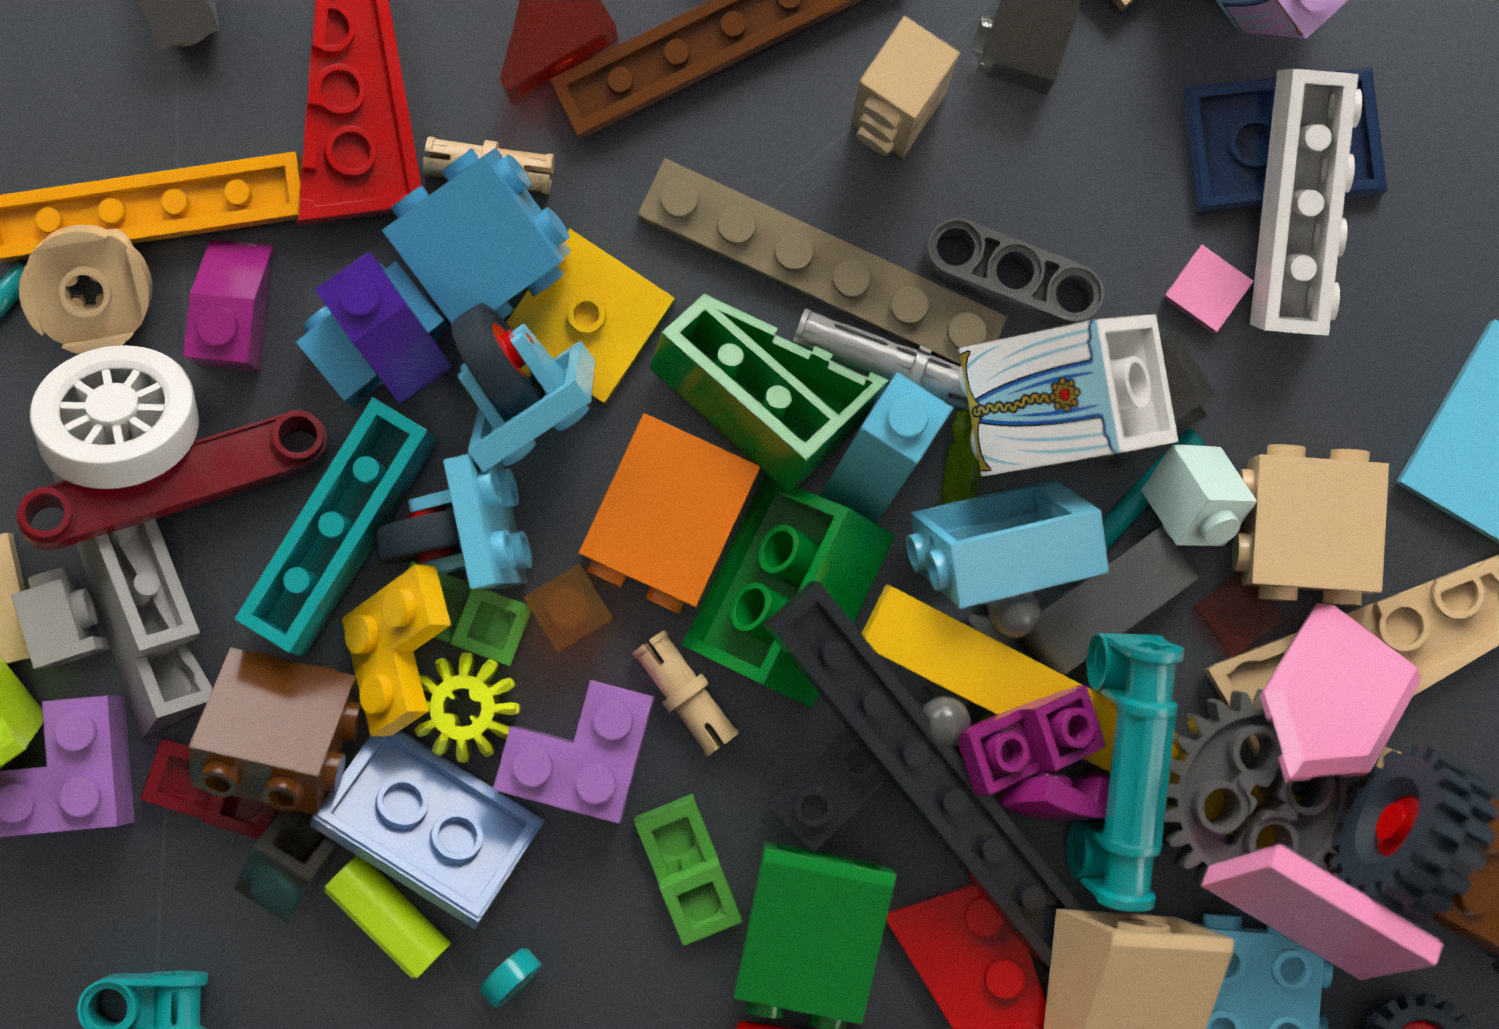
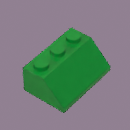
[682,475,896,709]

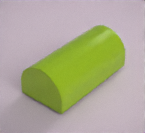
[324,855,452,979]

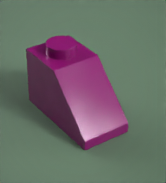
[183,239,275,372]

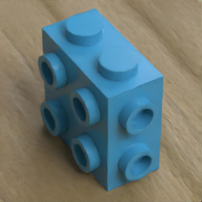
[382,147,571,323]

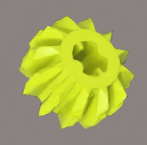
[415,652,521,762]

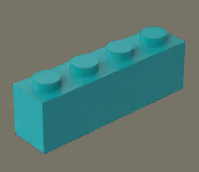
[235,397,439,656]

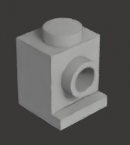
[11,568,111,669]

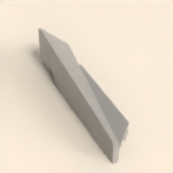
[52,471,213,737]

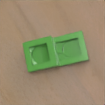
[405,561,533,666]
[634,793,743,946]

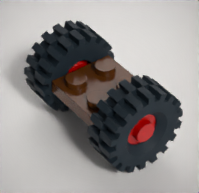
[1331,744,1499,973]

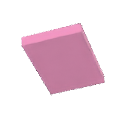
[1201,845,1443,980]

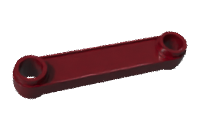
[16,410,328,551]

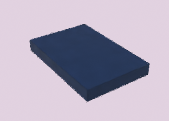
[1181,67,1388,215]

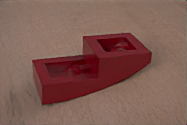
[140,736,276,842]

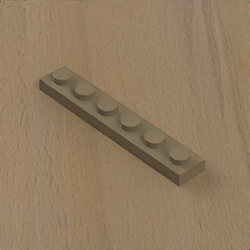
[638,158,1008,367]

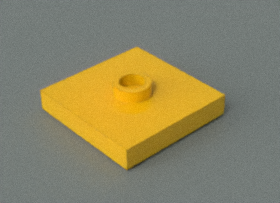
[506,229,675,405]

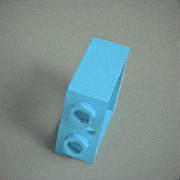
[906,479,1109,608]

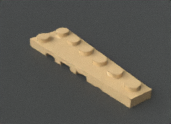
[1204,554,1499,758]

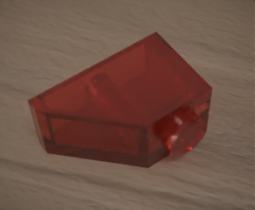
[500,0,619,104]

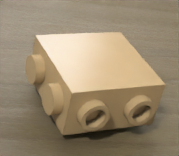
[1232,444,1389,606]

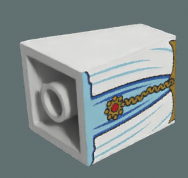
[959,314,1178,477]

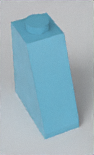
[820,372,953,524]

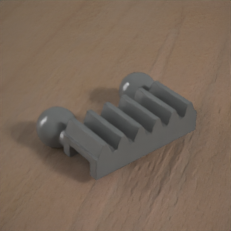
[917,591,1041,748]

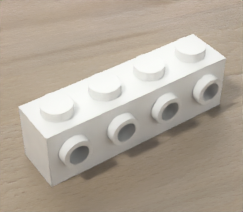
[1250,69,1362,336]

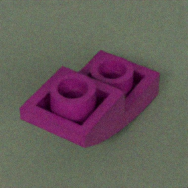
[958,685,1107,795]
[999,771,1110,822]

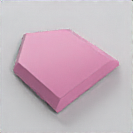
[1260,603,1421,783]

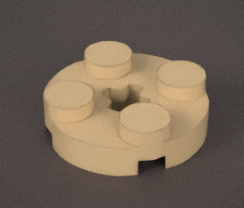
[19,225,153,354]

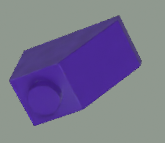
[315,251,453,405]

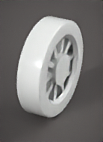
[30,345,199,489]

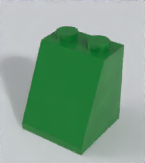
[734,840,896,1029]

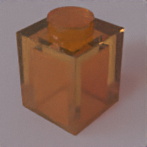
[524,563,617,653]

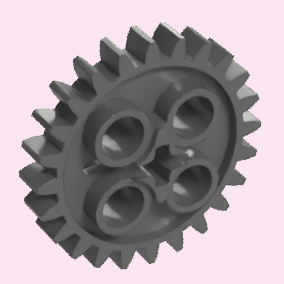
[1161,689,1363,885]

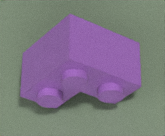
[493,680,655,823]
[0,695,135,837]

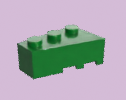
[649,294,889,494]

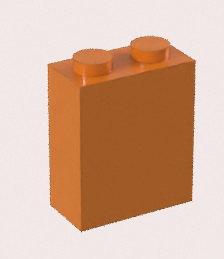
[579,413,761,614]

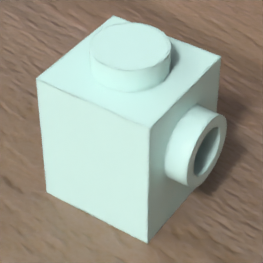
[1141,444,1257,546]

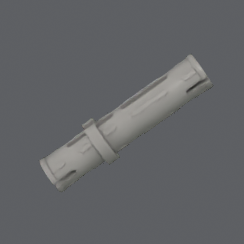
[793,309,970,412]

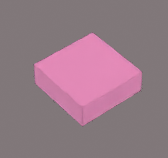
[1162,245,1253,335]

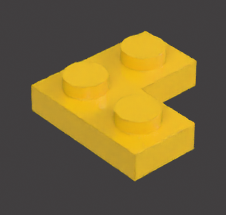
[342,565,451,736]

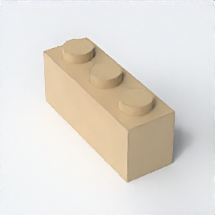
[851,16,960,158]

